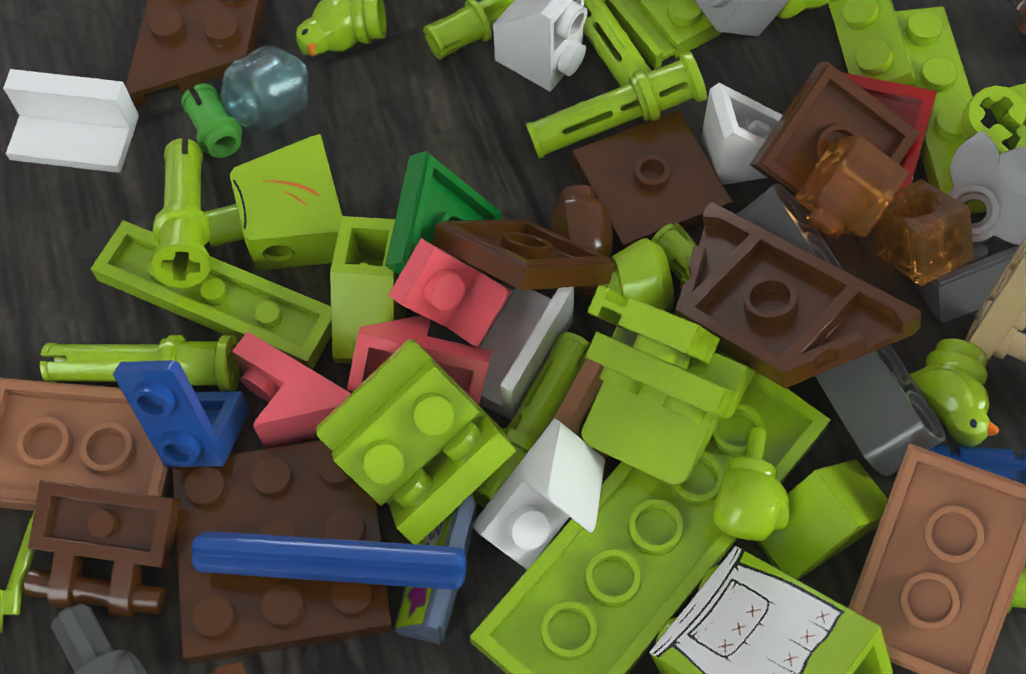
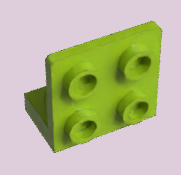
[316,339,516,544]

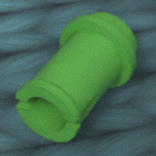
[181,84,242,158]

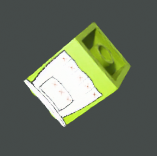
[649,546,893,674]

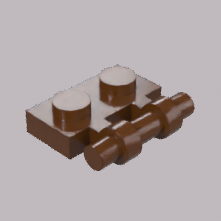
[24,480,181,618]

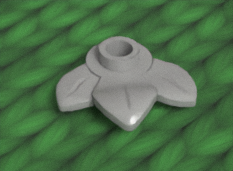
[941,131,1026,245]

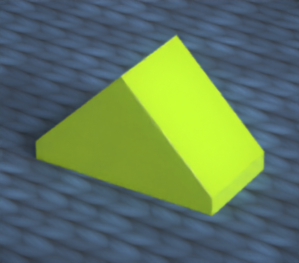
[756,459,888,580]

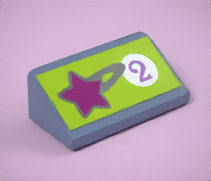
[394,495,477,645]

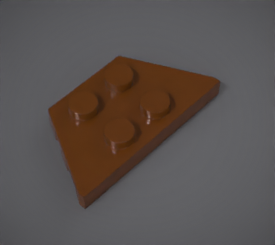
[125,0,266,107]
[676,202,921,388]

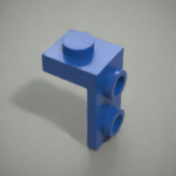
[113,360,250,467]

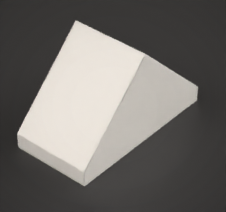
[701,83,783,185]

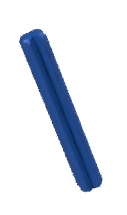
[191,531,467,590]

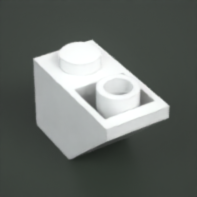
[493,0,587,92]

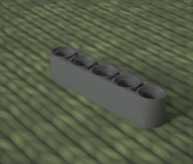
[736,183,946,477]

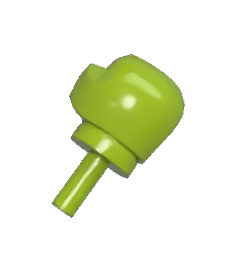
[712,427,790,541]

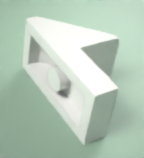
[471,418,605,570]

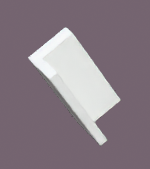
[3,69,139,173]
[479,287,574,420]

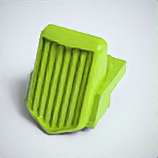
[581,327,755,485]

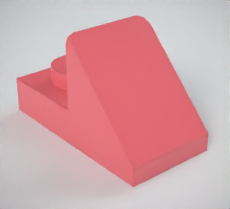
[388,238,514,348]
[347,315,491,405]
[232,332,351,448]

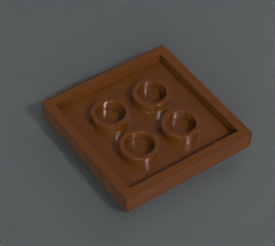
[173,440,394,665]

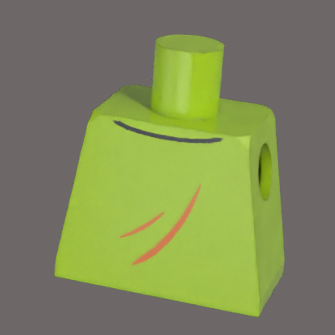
[204,134,342,270]

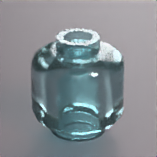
[220,45,309,132]

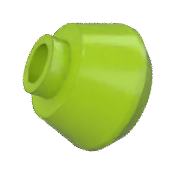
[601,238,674,313]

